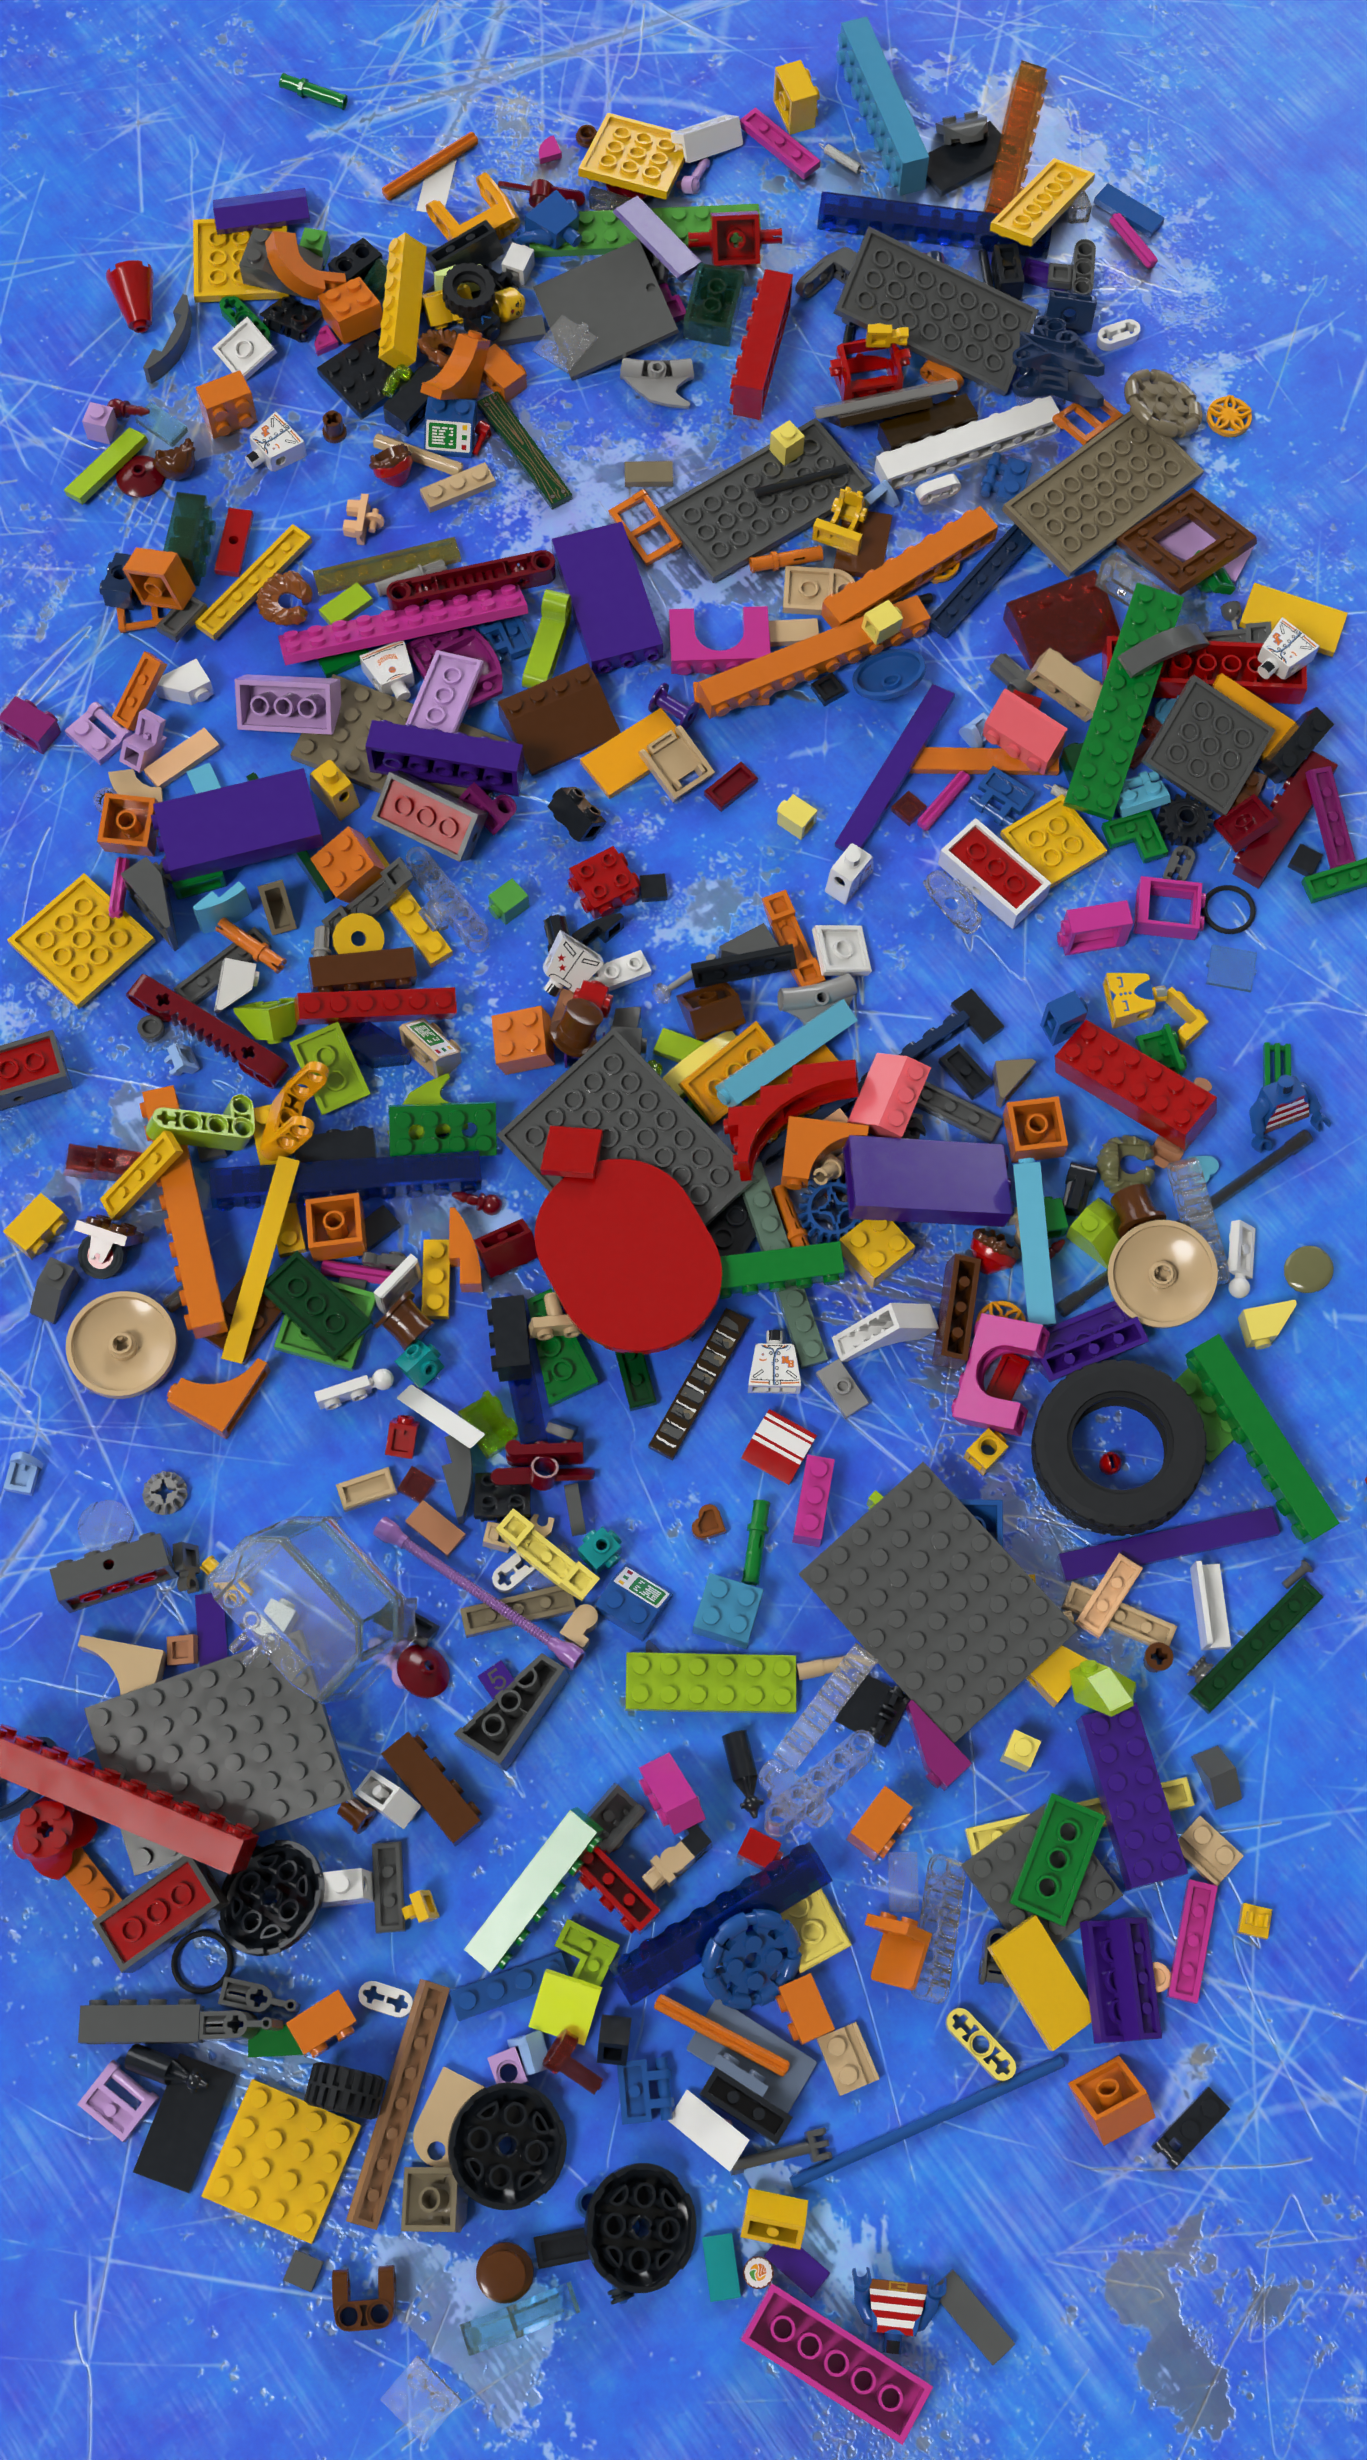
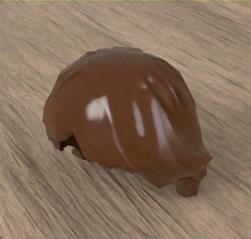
[153,438,196,481]

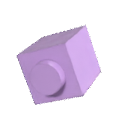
[82,402,118,445]

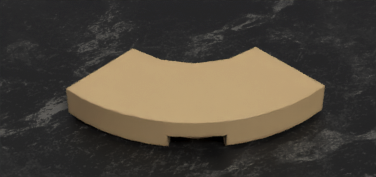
[108,769,164,803]

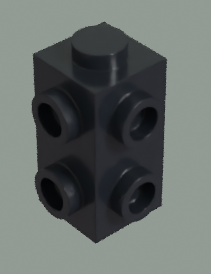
[547,787,606,842]

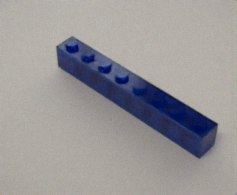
[609,1842,833,2006]

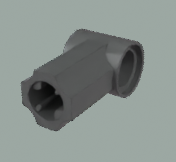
[989,653,1037,694]

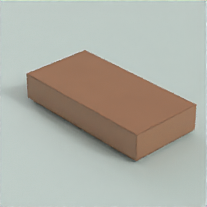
[405,1500,466,1557]

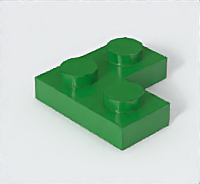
[1101,809,1169,864]

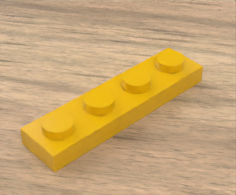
[100,1130,183,1220]

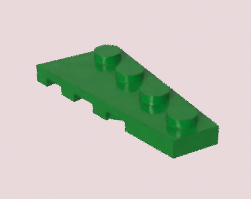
[527,1289,599,1408]

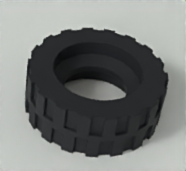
[443,263,495,319]

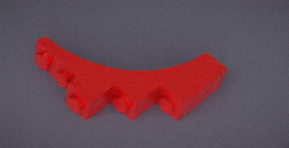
[723,1059,859,1181]

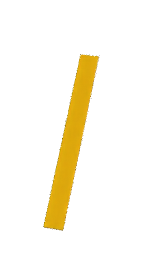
[221,1156,300,1364]

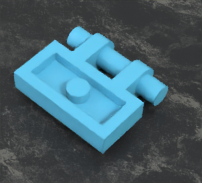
[1116,771,1171,818]

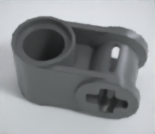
[978,1928,1009,1988]

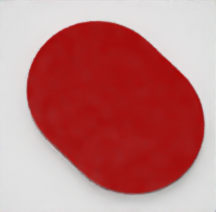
[535,1159,722,1354]

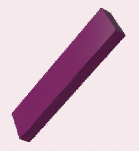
[1305,766,1356,869]

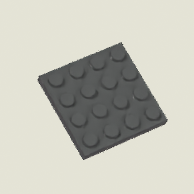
[1141,675,1275,816]
[960,1802,1123,1945]

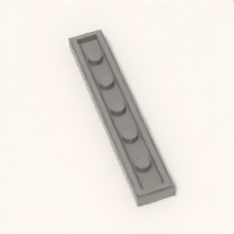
[812,378,958,419]

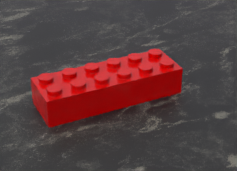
[730,269,793,420]
[1055,1020,1217,1151]

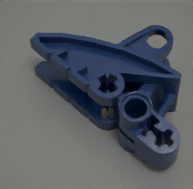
[1012,316,1105,408]

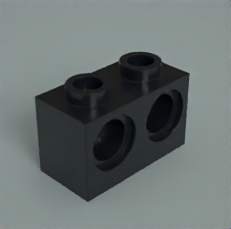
[328,238,384,284]
[991,243,1025,300]

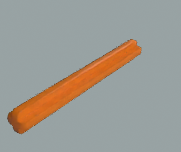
[382,132,478,200]
[654,1994,790,2076]

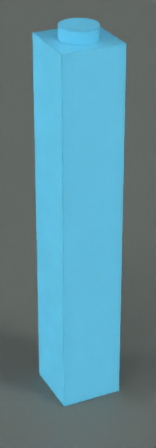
[715,999,858,1107]
[1013,1158,1056,1326]

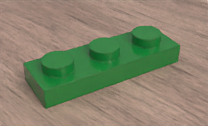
[1301,858,1367,904]

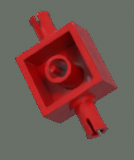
[688,211,782,266]

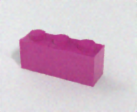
[792,1454,835,1547]
[639,1753,706,1835]

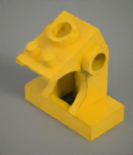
[812,487,868,556]

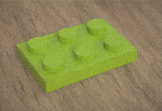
[289,1022,371,1115]

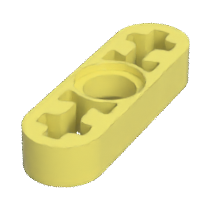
[945,2008,1016,2081]

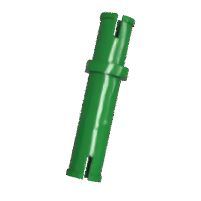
[279,73,348,110]
[741,1499,771,1585]

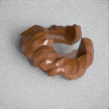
[418,328,458,369]
[256,570,313,627]

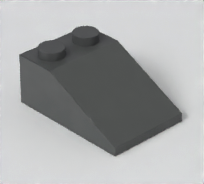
[239,227,325,299]
[121,857,179,951]

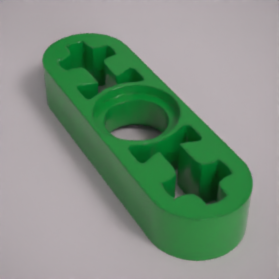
[219,296,272,344]

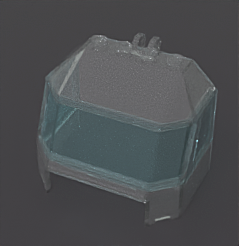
[206,1516,417,1704]

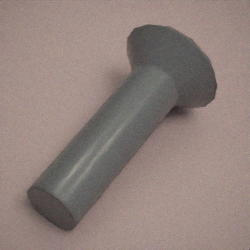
[1282,1560,1313,1589]

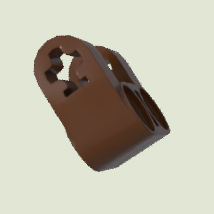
[332,2265,396,2332]

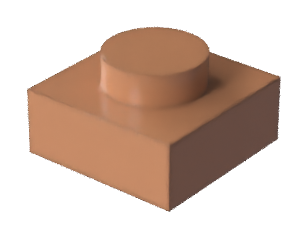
[167,1634,198,1666]

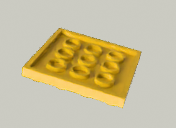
[578,113,685,200]
[193,219,289,303]
[7,873,156,1009]
[201,2079,362,2244]

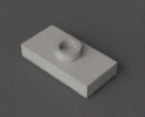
[816,1359,869,1419]

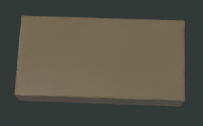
[624,461,673,487]

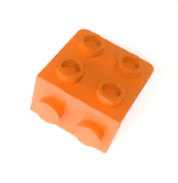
[864,1911,932,1991]

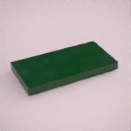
[263,1251,374,1362]

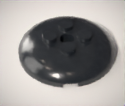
[218,1840,325,1956]
[448,2082,567,2210]
[584,2163,696,2293]

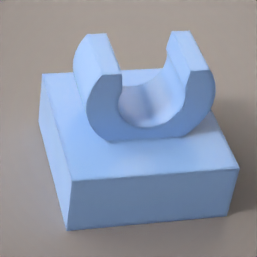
[164,1043,200,1076]

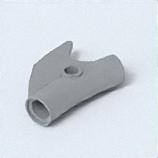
[620,358,694,409]
[777,973,857,1025]

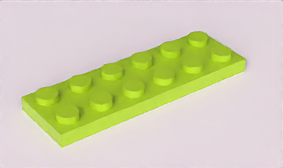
[625,1652,796,1714]

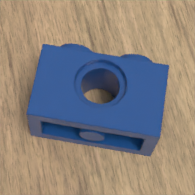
[1040,991,1088,1046]

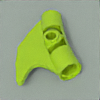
[387,1073,469,1138]

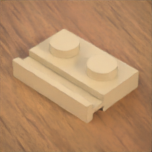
[1178,1816,1244,1886]
[816,2022,880,2096]

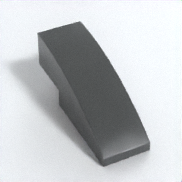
[442,1435,473,1524]

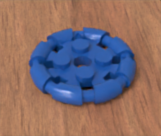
[701,1909,802,2010]

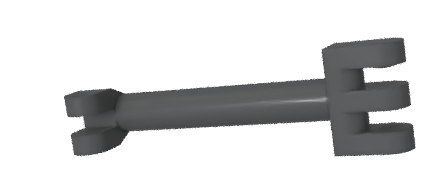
[730,2127,832,2176]

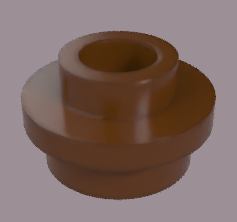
[576,125,597,148]

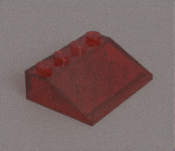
[1003,570,1120,670]

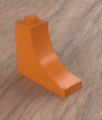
[420,330,490,400]
[781,1116,869,1190]
[167,1358,271,1439]

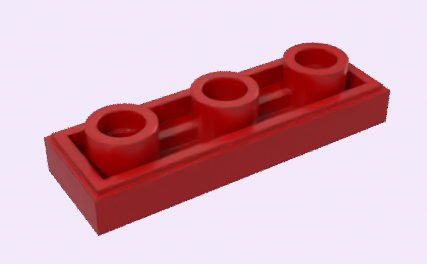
[214,508,254,577]

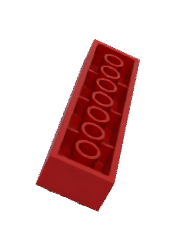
[1102,636,1307,704]

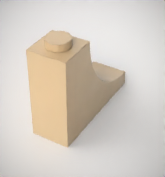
[78,1635,167,1695]

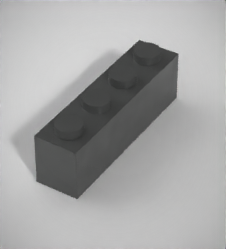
[78,1999,204,2044]

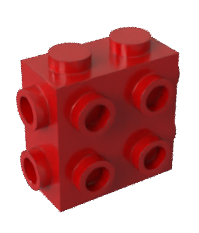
[567,846,641,920]

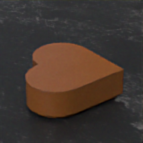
[692,1504,726,1540]

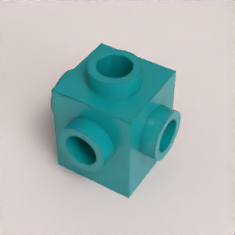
[394,1340,444,1389]
[578,1527,622,1575]

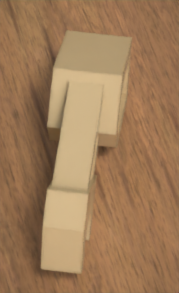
[483,1514,555,1553]

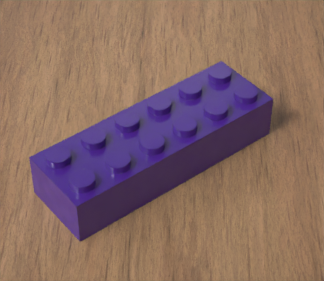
[365,720,525,797]
[1076,1702,1188,1891]

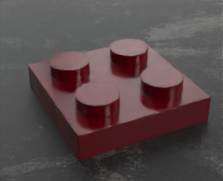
[1213,794,1279,853]

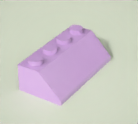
[235,674,341,735]

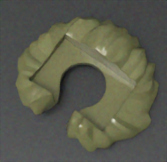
[1096,1135,1155,1194]

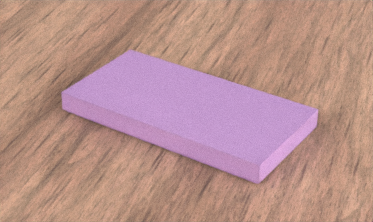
[1157,520,1254,585]
[405,650,484,734]

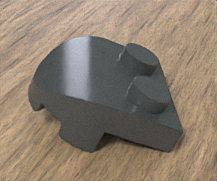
[935,111,989,145]

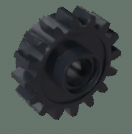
[1156,794,1214,848]

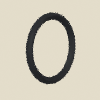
[1202,885,1256,934]
[171,1930,234,1994]

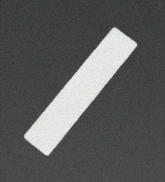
[397,1385,485,1448]

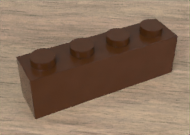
[307,947,417,992]
[932,1253,981,1370]
[381,1732,482,1847]

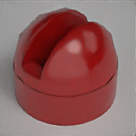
[1099,1452,1122,1475]

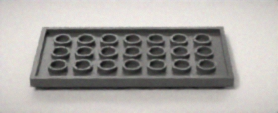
[833,227,1039,396]
[658,418,872,583]

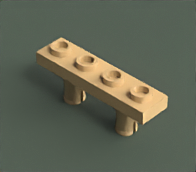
[527,1292,582,1340]

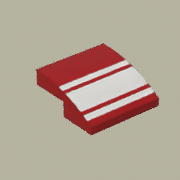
[741,1409,818,1485]

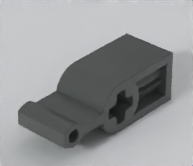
[218,1977,301,2014]
[199,2010,283,2041]

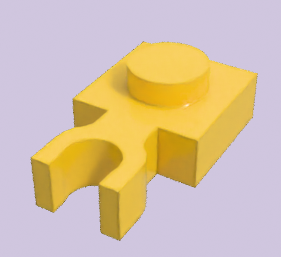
[866,323,909,348]

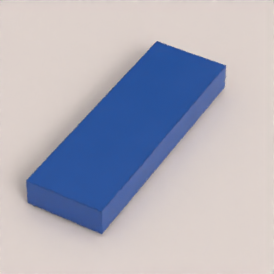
[1094,183,1165,238]

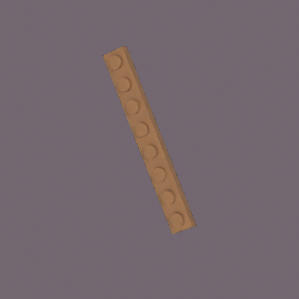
[346,1979,450,2230]

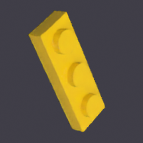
[421,1239,451,1319]

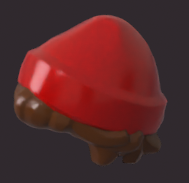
[369,443,413,487]
[970,1228,1021,1275]

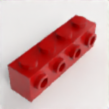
[578,1847,661,1934]

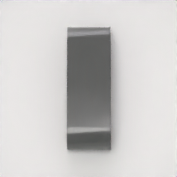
[1069,239,1096,295]

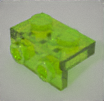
[457,1390,518,1459]

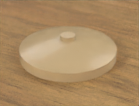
[1108,1220,1218,1329]
[66,1291,178,1399]

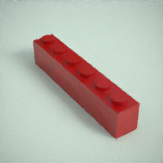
[294,987,457,1025]

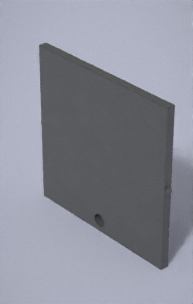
[533,239,679,381]

